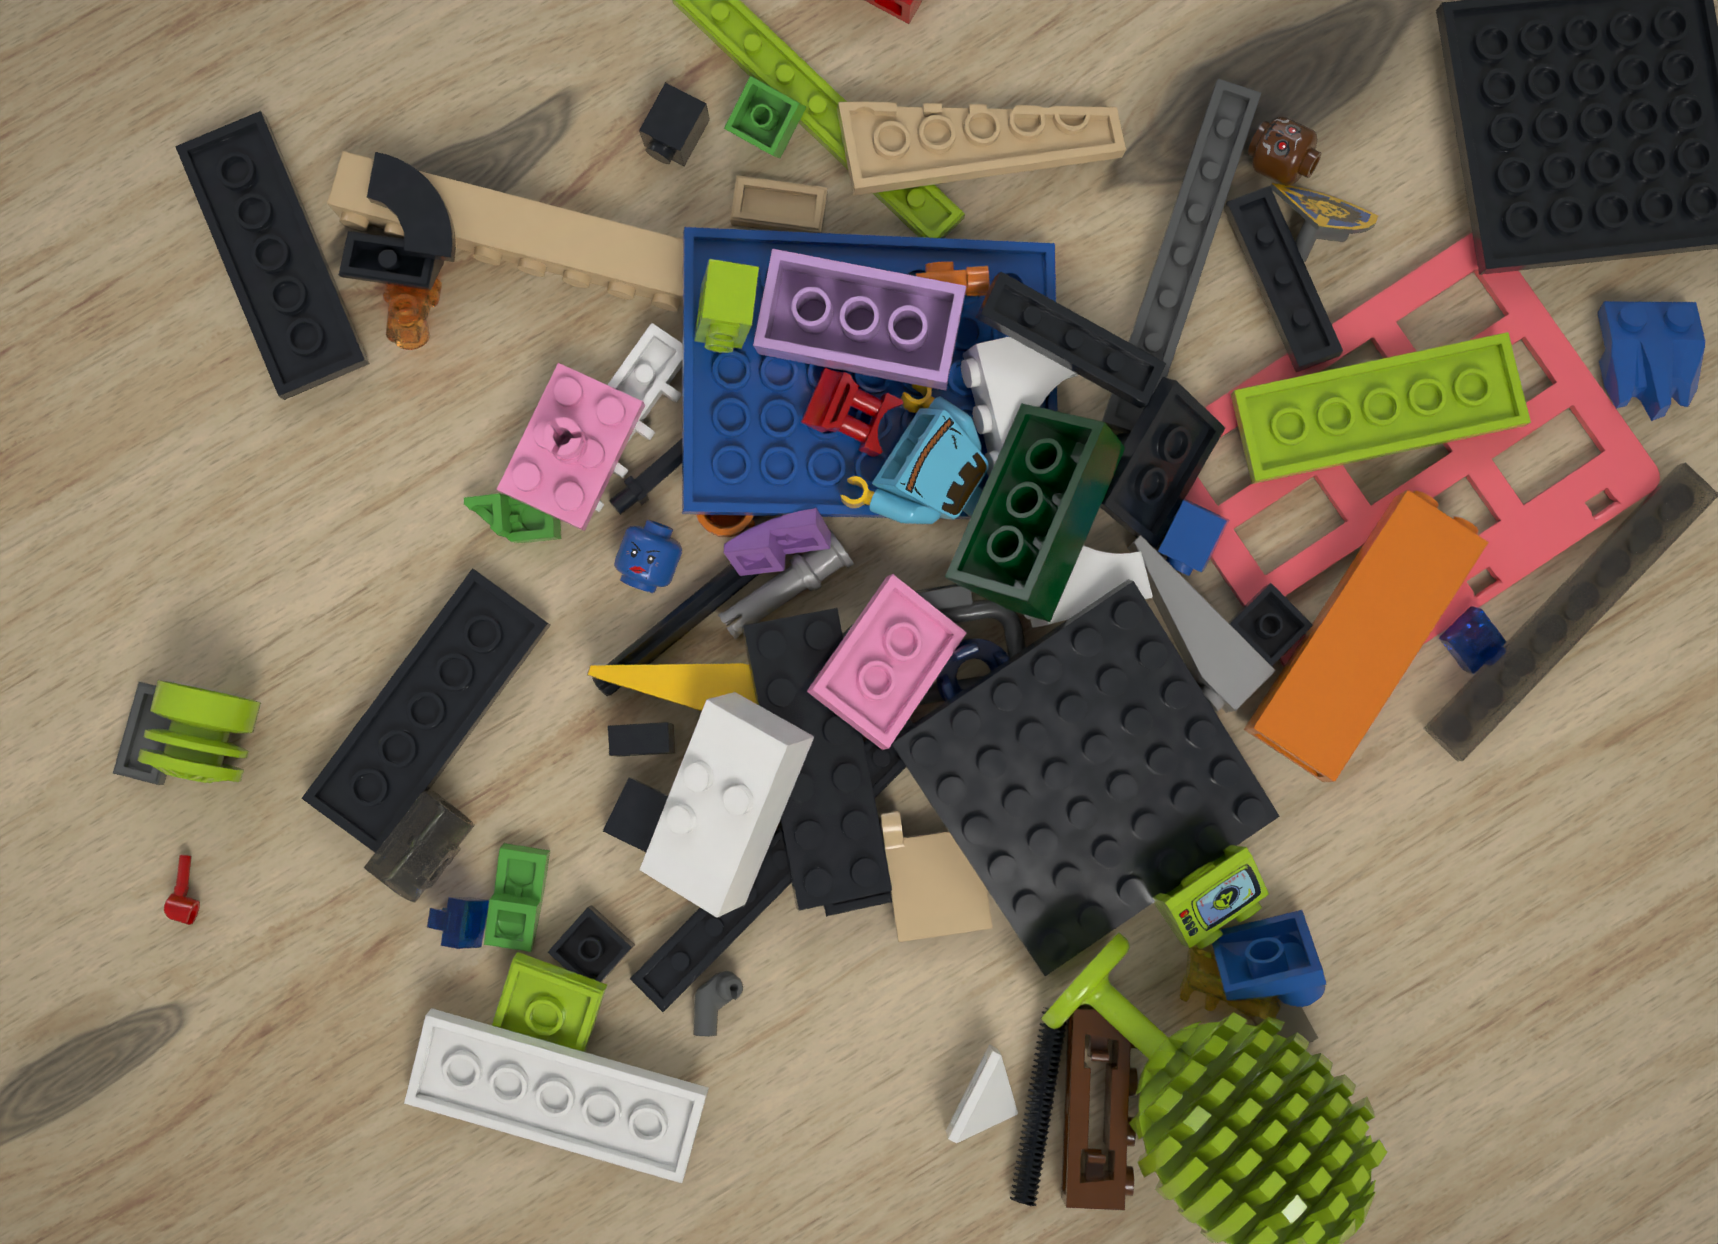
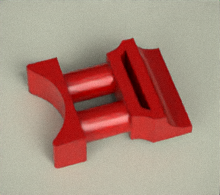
[801,368,903,457]

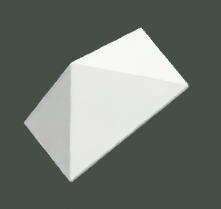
[946,1044,1018,1143]

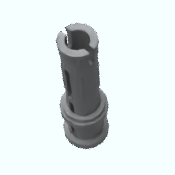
[718,530,854,639]

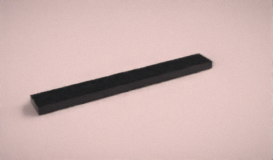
[630,719,913,1012]

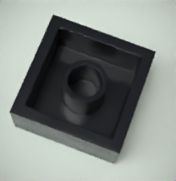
[1228,583,1313,666]
[608,722,675,757]
[603,777,669,852]
[548,905,635,982]

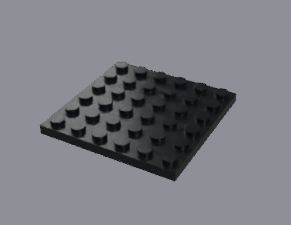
[1436,0,1718,275]
[892,579,1280,976]

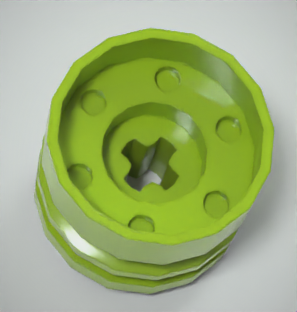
[137,680,261,783]

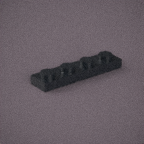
[1224,186,1343,372]
[975,272,1166,408]

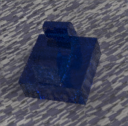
[1439,606,1507,674]
[427,897,489,949]

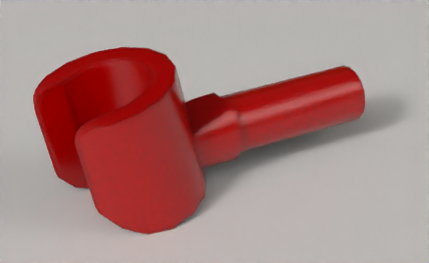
[164,855,200,925]

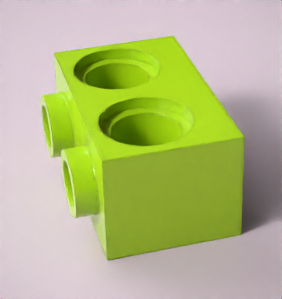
[694,259,759,353]

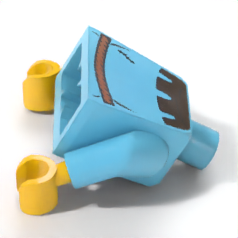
[840,384,989,524]

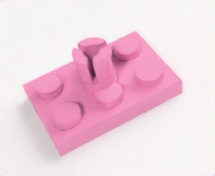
[497,363,645,531]
[807,574,967,750]

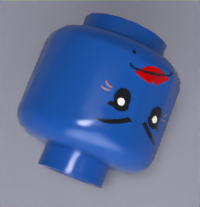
[614,520,682,593]

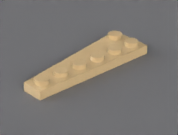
[837,102,1126,196]

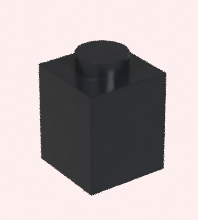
[639,82,710,167]

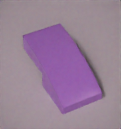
[723,508,831,576]

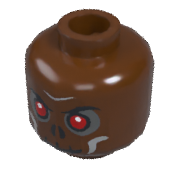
[1248,116,1322,186]

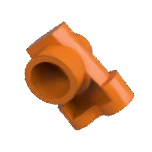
[916,262,990,296]

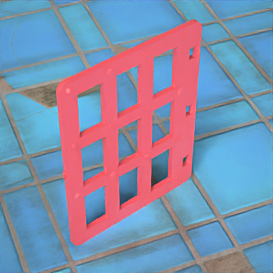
[1178,233,1660,667]

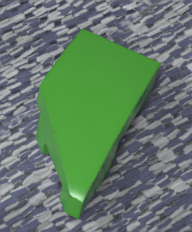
[464,493,562,543]

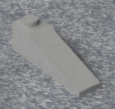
[1128,535,1276,713]

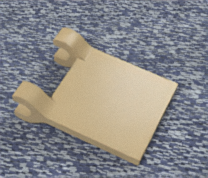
[879,810,993,942]

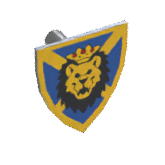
[1270,183,1378,262]

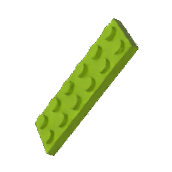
[1231,332,1531,484]

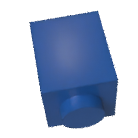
[1158,500,1229,576]

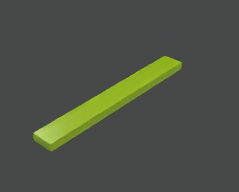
[673,0,965,238]

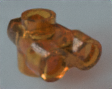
[383,278,442,350]

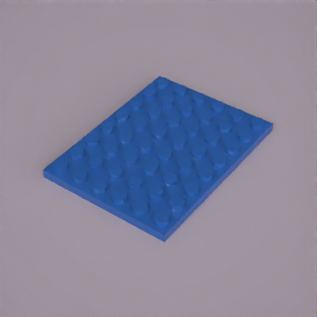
[682,227,1058,519]

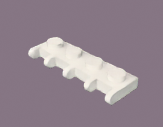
[595,323,683,512]

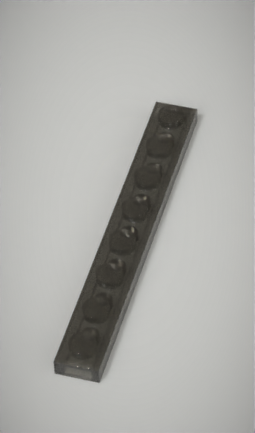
[1423,462,1718,761]

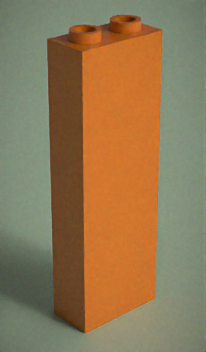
[1243,490,1489,782]

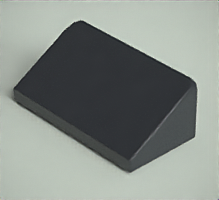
[338,231,444,290]

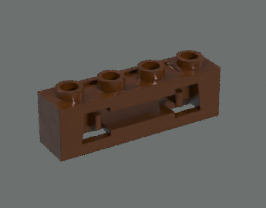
[1061,1004,1138,1211]

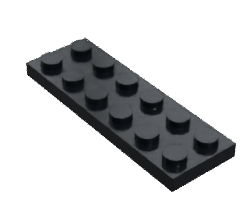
[175,111,370,400]
[301,568,551,854]
[742,608,892,911]

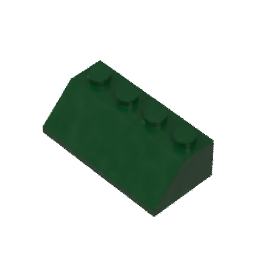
[945,403,1125,622]

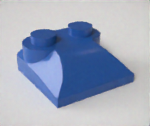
[1212,910,1327,1007]

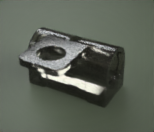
[364,791,475,902]

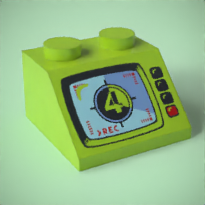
[1153,845,1269,949]

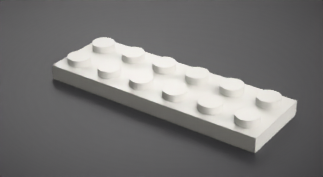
[404,1008,709,1183]

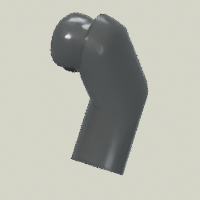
[693,971,743,1037]

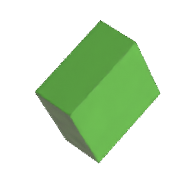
[724,76,806,158]

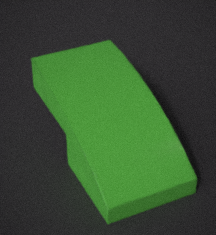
[484,843,550,952]

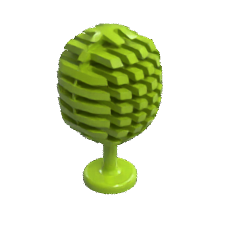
[1041,933,1388,1244]

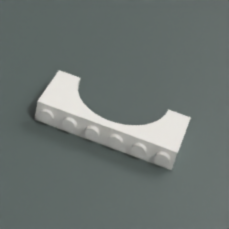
[961,337,1153,628]

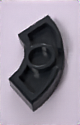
[367,152,456,262]

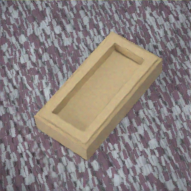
[730,175,828,233]

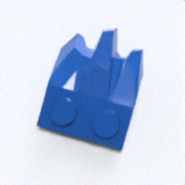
[1597,301,1705,421]

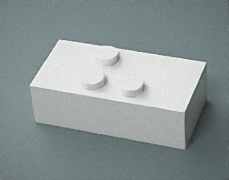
[640,692,814,918]

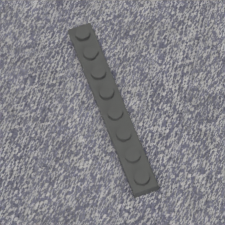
[1102,79,1261,434]

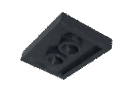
[1100,377,1226,548]

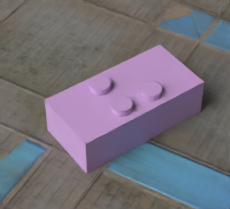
[753,249,966,390]

